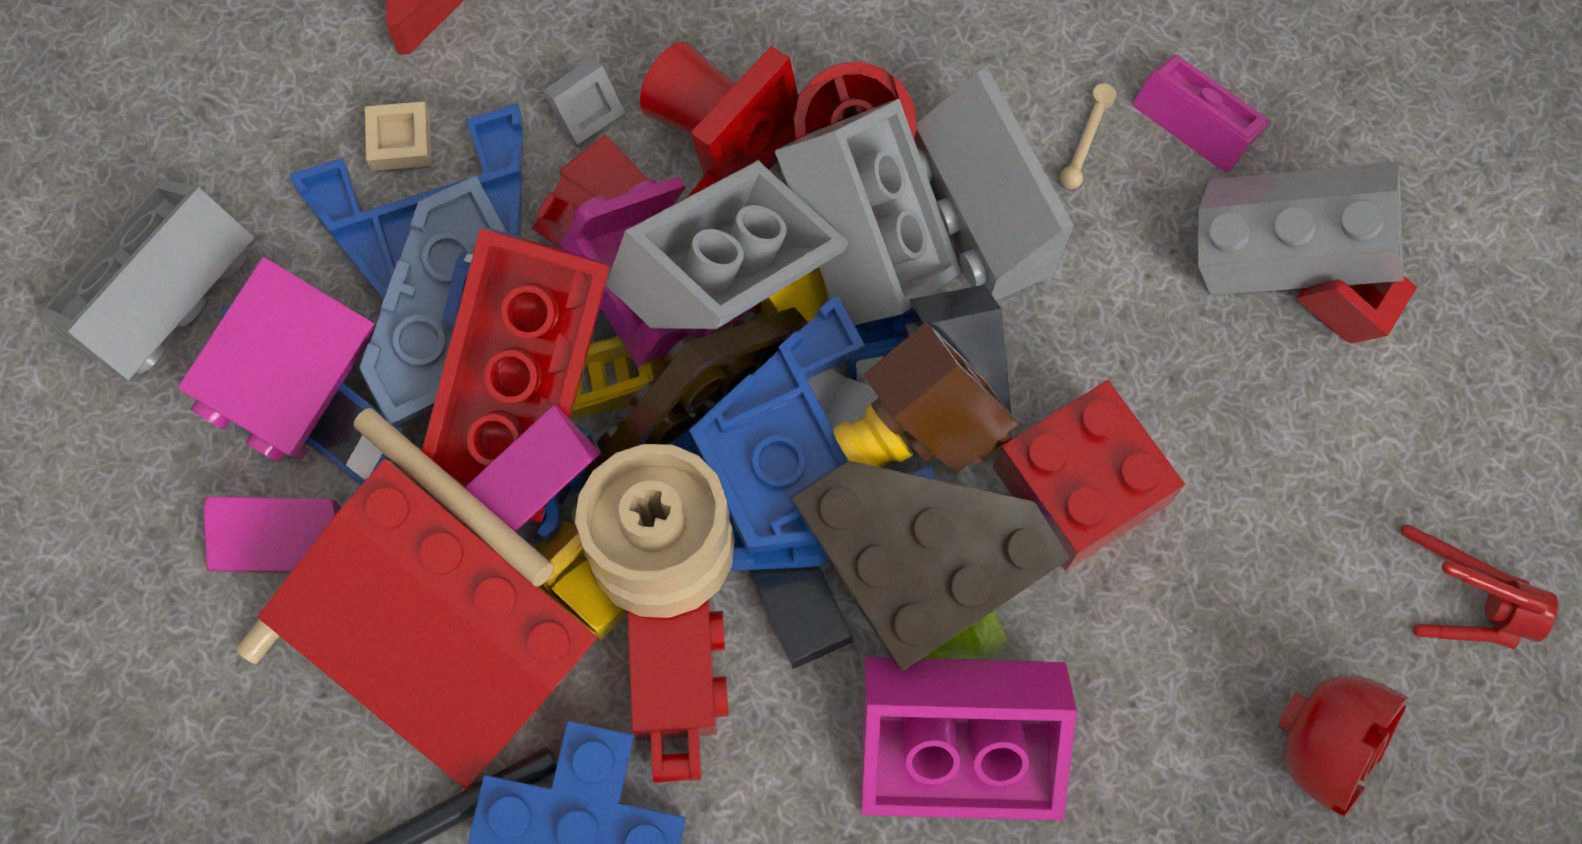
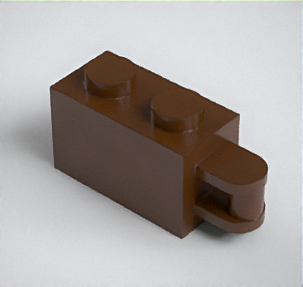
[864,322,1018,474]

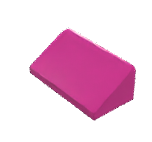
[1133,55,1270,173]
[465,404,601,532]
[204,497,342,573]

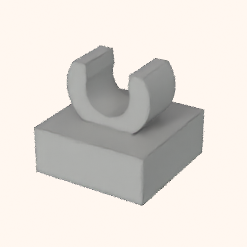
[542,58,625,145]

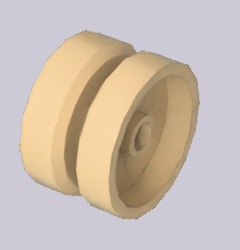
[575,444,735,618]

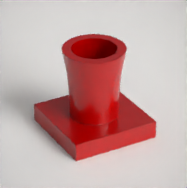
[640,42,798,180]

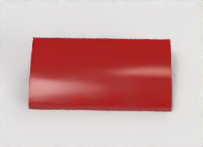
[422,228,612,522]

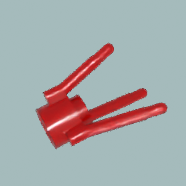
[1401,525,1558,649]

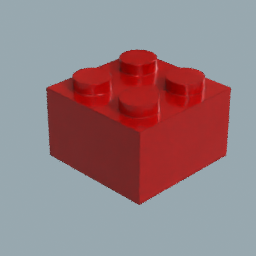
[993,380,1185,571]

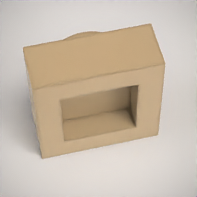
[365,101,432,171]

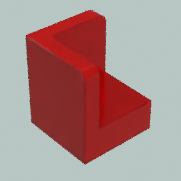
[1297,276,1417,344]

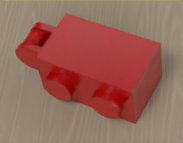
[628,599,729,783]

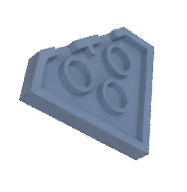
[359,175,507,427]

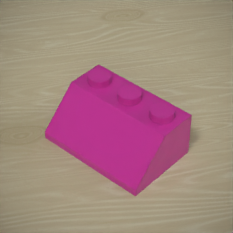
[861,657,1077,821]

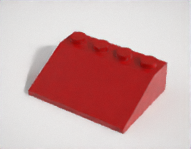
[257,459,598,789]

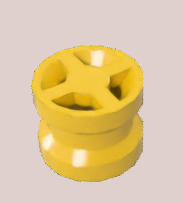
[833,404,913,468]

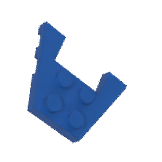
[289,103,524,302]
[689,296,937,553]

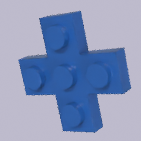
[468,721,686,844]

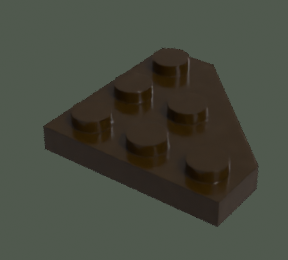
[585,307,808,477]
[789,461,1071,671]

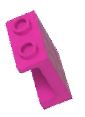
[560,177,749,367]
[178,257,376,462]

